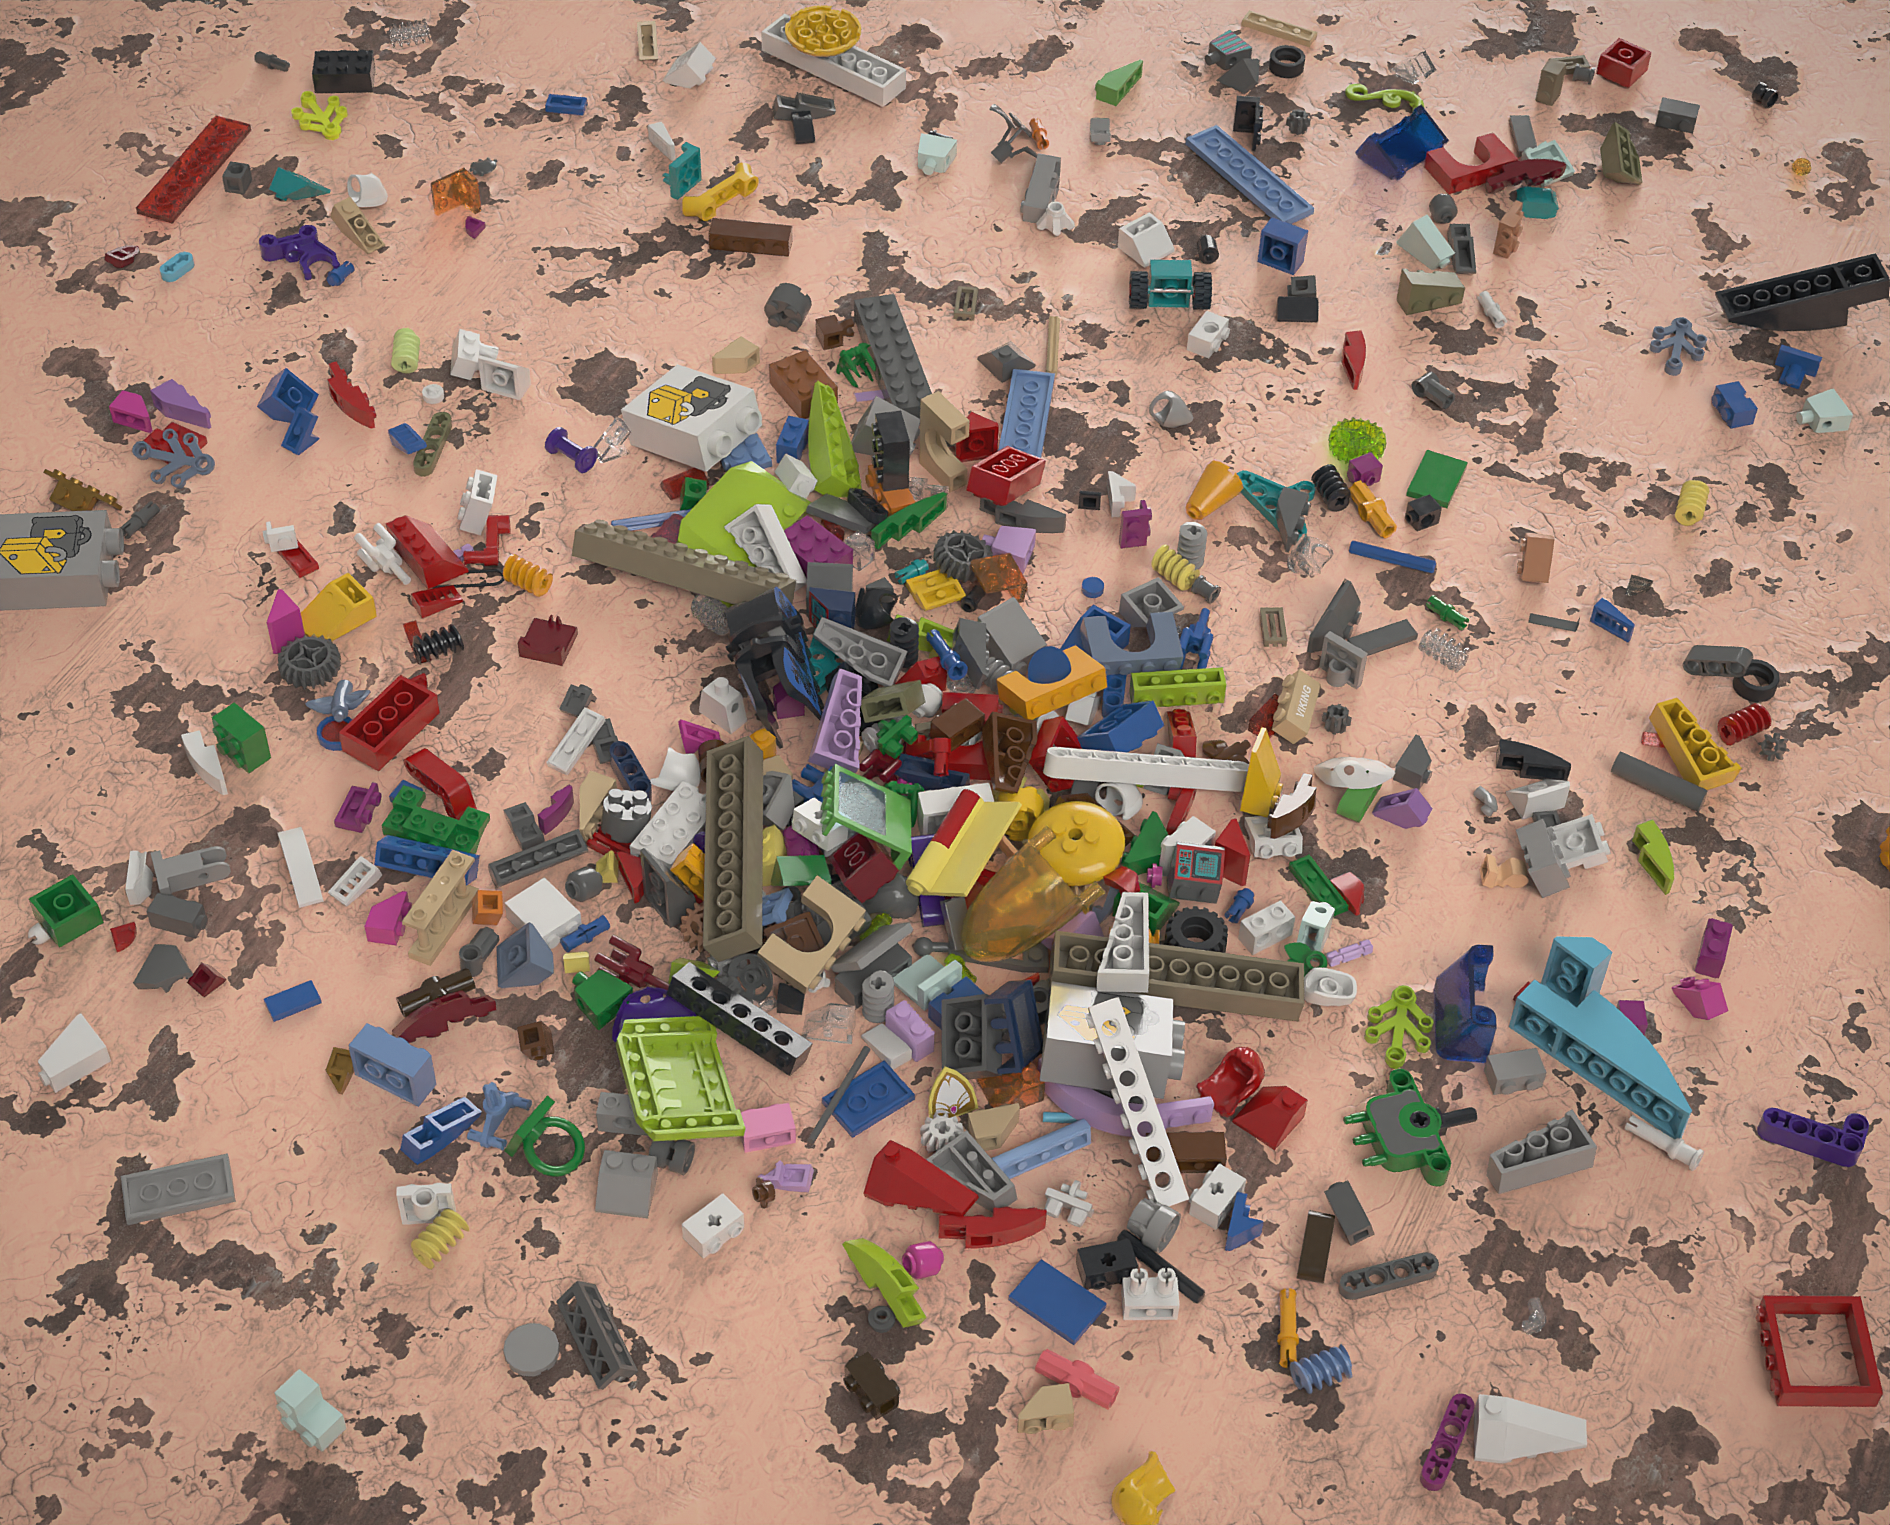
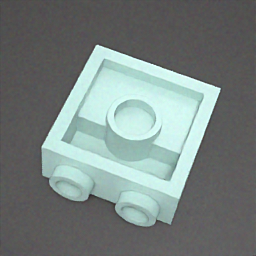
[1519,140,1575,188]

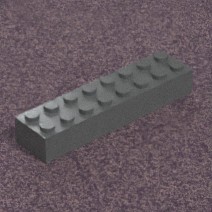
[854,294,932,419]

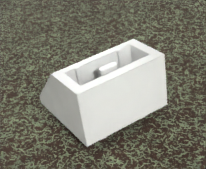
[1118,213,1175,268]
[1160,816,1216,876]

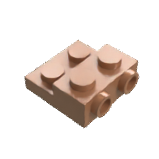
[1493,200,1524,259]

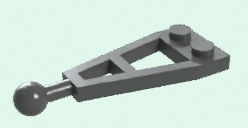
[914,927,1049,973]

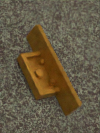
[43,469,123,511]

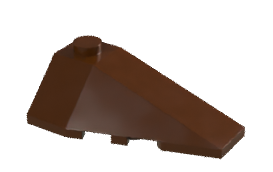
[982,711,1037,794]

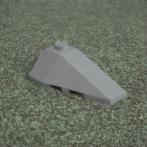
[813,617,907,687]

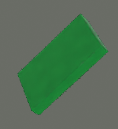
[1406,450,1468,508]

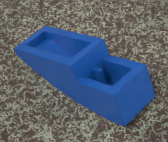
[400,1096,482,1165]

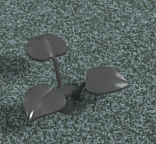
[989,104,1038,164]

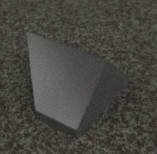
[1216,58,1260,95]

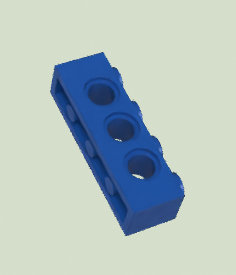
[374,835,480,886]

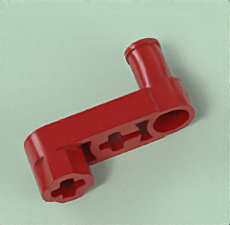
[463,515,511,566]
[906,735,951,777]
[1166,787,1197,836]

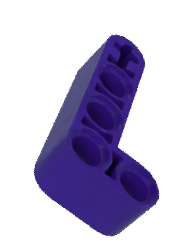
[908,834,945,927]
[1757,1107,1869,1167]

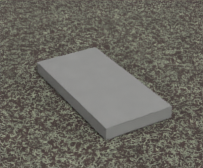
[121,1153,236,1225]

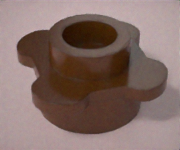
[752,1177,775,1209]

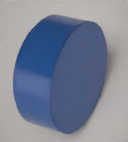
[1082,577,1104,598]

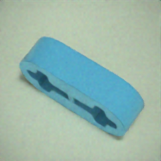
[160,252,195,282]

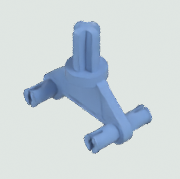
[467,1082,532,1150]

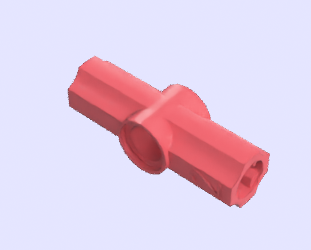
[1035,1349,1120,1409]

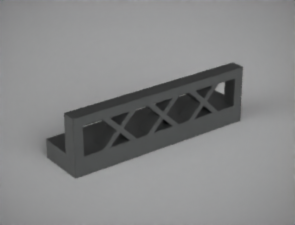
[556,1280,638,1390]

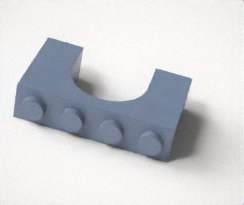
[1080,612,1184,676]

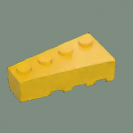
[1649,697,1742,790]

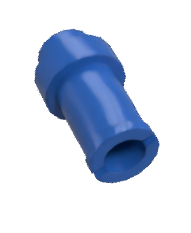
[327,261,355,286]
[1225,888,1254,923]

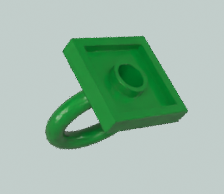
[504,1095,585,1177]

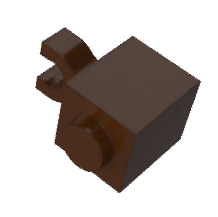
[815,315,854,350]

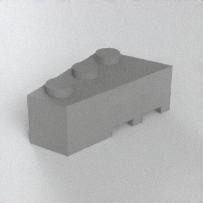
[1020,153,1061,223]
[1516,819,1571,898]
[926,1130,1017,1212]

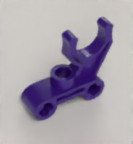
[259,225,340,280]

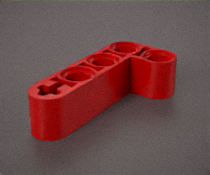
[403,748,477,820]

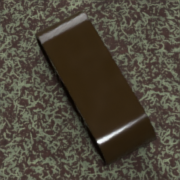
[1297,1210,1335,1284]

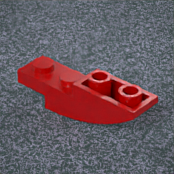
[327,361,377,429]
[939,1206,1047,1249]

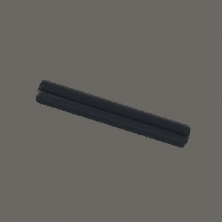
[1117,1229,1205,1304]

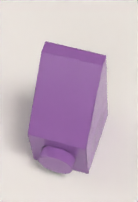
[1372,788,1433,829]

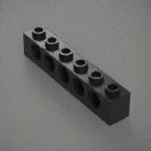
[667,962,813,1076]

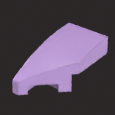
[758,1160,814,1192]

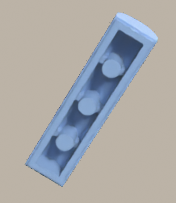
[991,1119,1091,1179]

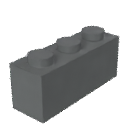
[835,943,912,1011]

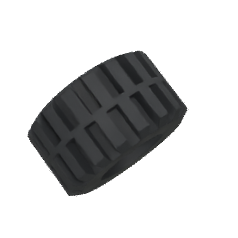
[1164,906,1228,953]

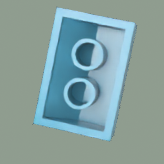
[1541,936,1613,1007]

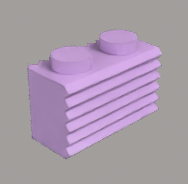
[885,1000,935,1062]

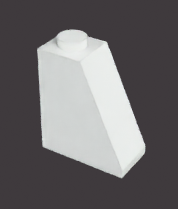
[38,1014,111,1093]

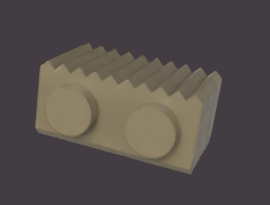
[1535,58,1567,106]

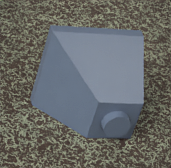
[496,922,554,988]

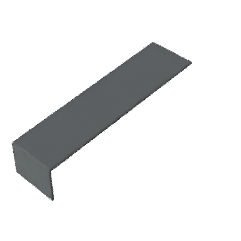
[1528,613,1580,632]

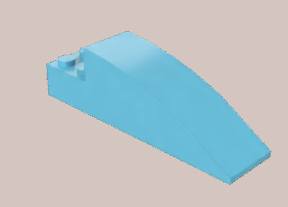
[1509,979,1692,1139]

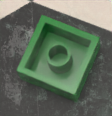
[211,702,271,773]
[29,874,104,948]

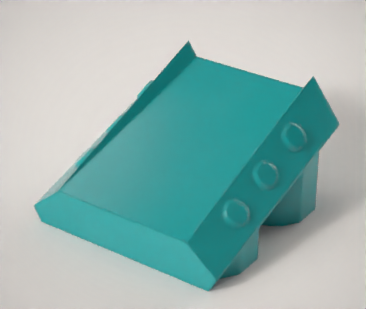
[1516,186,1559,219]

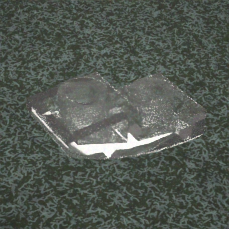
[909,477,949,508]

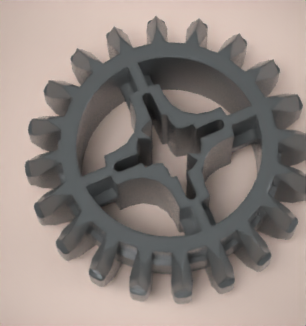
[933,530,993,583]
[277,634,341,690]

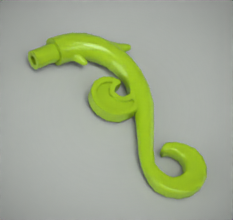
[1345,83,1424,119]

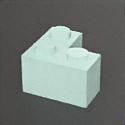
[274,1369,346,1452]

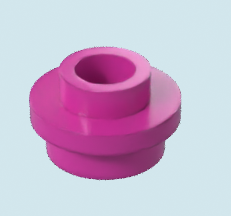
[1147,864,1163,888]

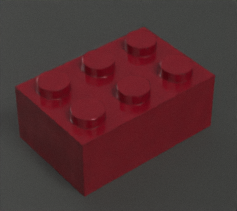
[828,825,899,903]

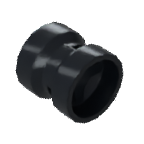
[1752,82,1779,108]

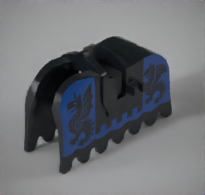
[725,587,824,749]

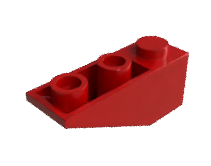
[1167,709,1197,758]

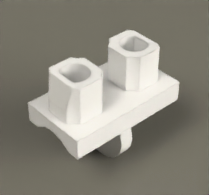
[1045,1180,1094,1228]

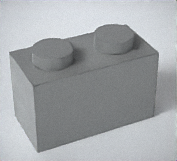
[1484,1048,1547,1095]

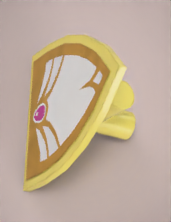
[928,1066,978,1119]

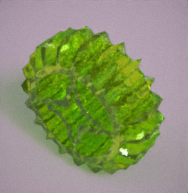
[1328,416,1387,465]

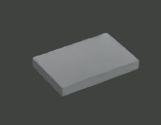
[831,922,913,972]

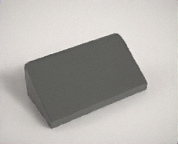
[940,896,975,951]

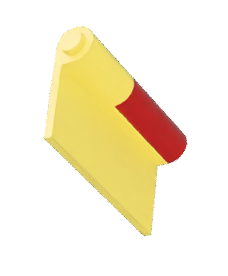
[906,789,1022,897]

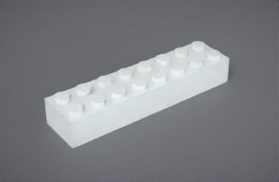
[761,14,906,107]

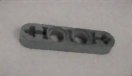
[1338,1252,1439,1300]

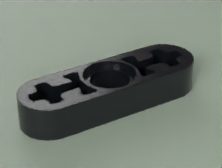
[847,488,888,525]

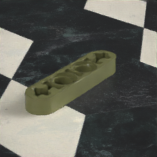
[413,412,452,477]

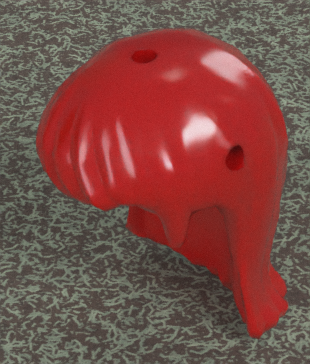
[1196,1046,1265,1118]

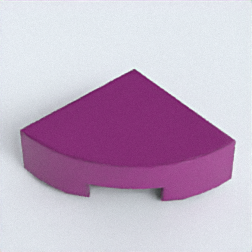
[465,216,486,239]

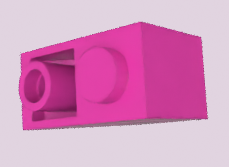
[364,891,412,946]
[1672,976,1728,1020]

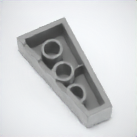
[1487,1109,1597,1194]

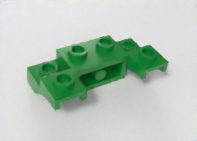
[381,785,491,854]

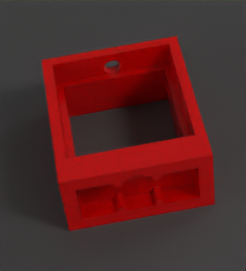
[1028,716,1082,792]

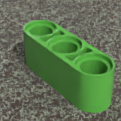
[1337,770,1383,823]

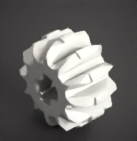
[920,1112,964,1153]

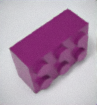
[784,515,853,579]

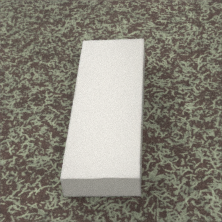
[546,708,606,776]

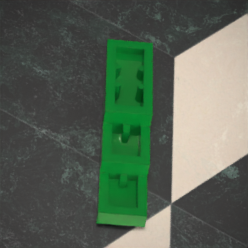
[871,492,947,550]

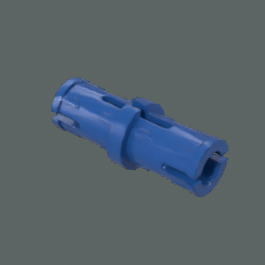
[560,915,610,952]

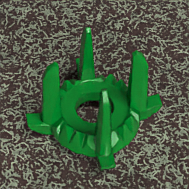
[836,343,876,387]
[885,781,924,828]

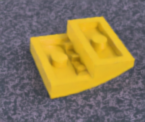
[906,569,966,611]

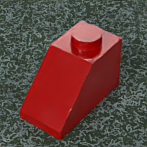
[895,656,947,692]

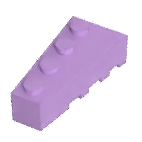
[808,669,862,773]

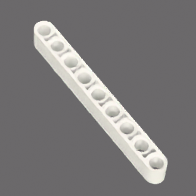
[1043,747,1249,792]

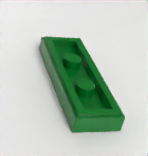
[1288,854,1349,917]

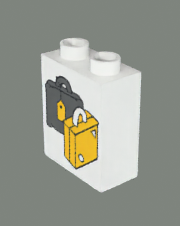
[621,364,762,472]

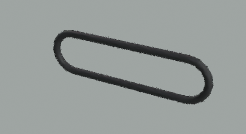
[433,569,505,588]

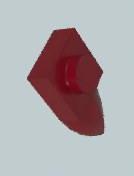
[104,245,139,268]

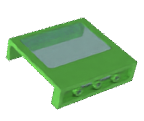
[820,764,912,871]

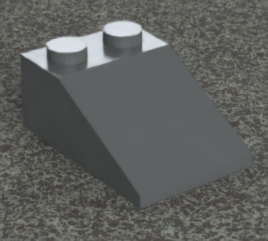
[640,848,696,928]

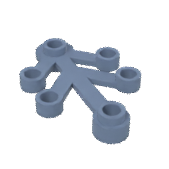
[1649,317,1707,376]
[132,429,215,489]

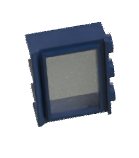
[984,980,1043,1074]

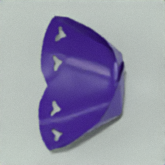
[612,987,696,1042]

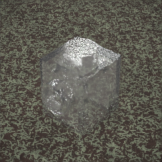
[843,530,875,571]

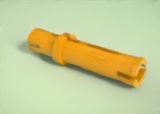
[1277,1288,1299,1368]

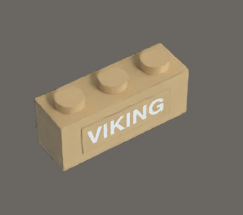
[1272,669,1321,744]

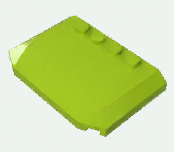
[677,461,812,568]
[616,1016,746,1141]

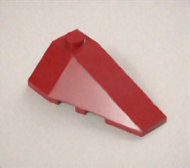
[863,1140,979,1216]

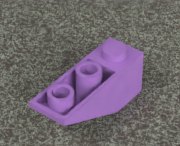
[150,379,212,429]

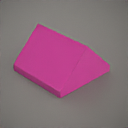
[266,589,305,654]

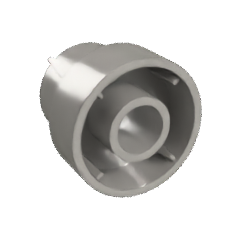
[1127,1198,1181,1253]

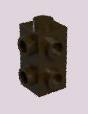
[843,1352,901,1420]

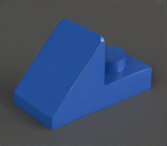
[281,407,319,455]
[1225,1192,1264,1251]

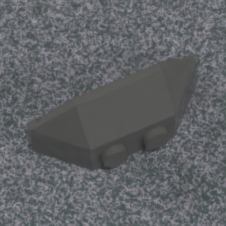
[1307,579,1362,653]

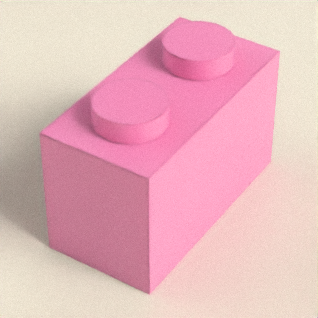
[741,1103,796,1153]

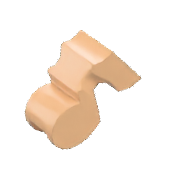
[1480,854,1529,889]

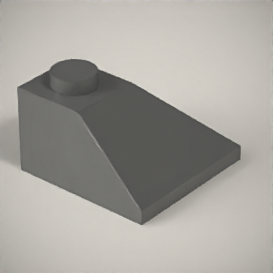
[977,341,1036,383]

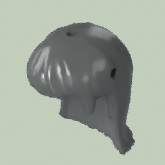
[851,873,919,919]

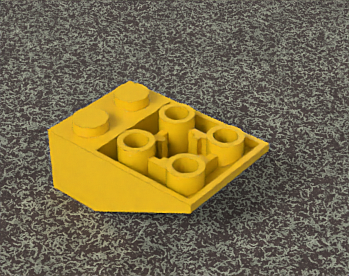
[301,573,377,641]

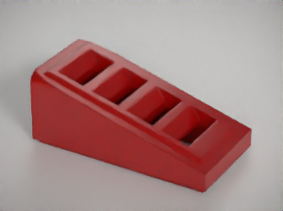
[411,585,463,618]

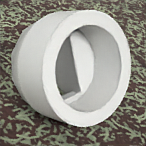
[28,922,50,945]

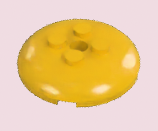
[785,5,861,57]
[1027,801,1125,886]

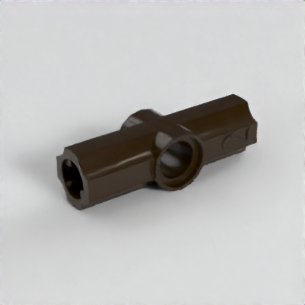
[396,968,476,1018]

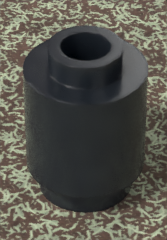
[1197,235,1219,264]

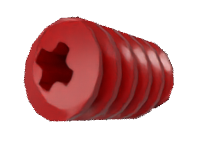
[1717,703,1772,746]

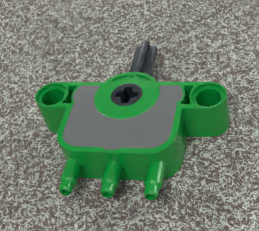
[1343,1068,1478,1187]

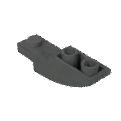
[980,498,1066,533]

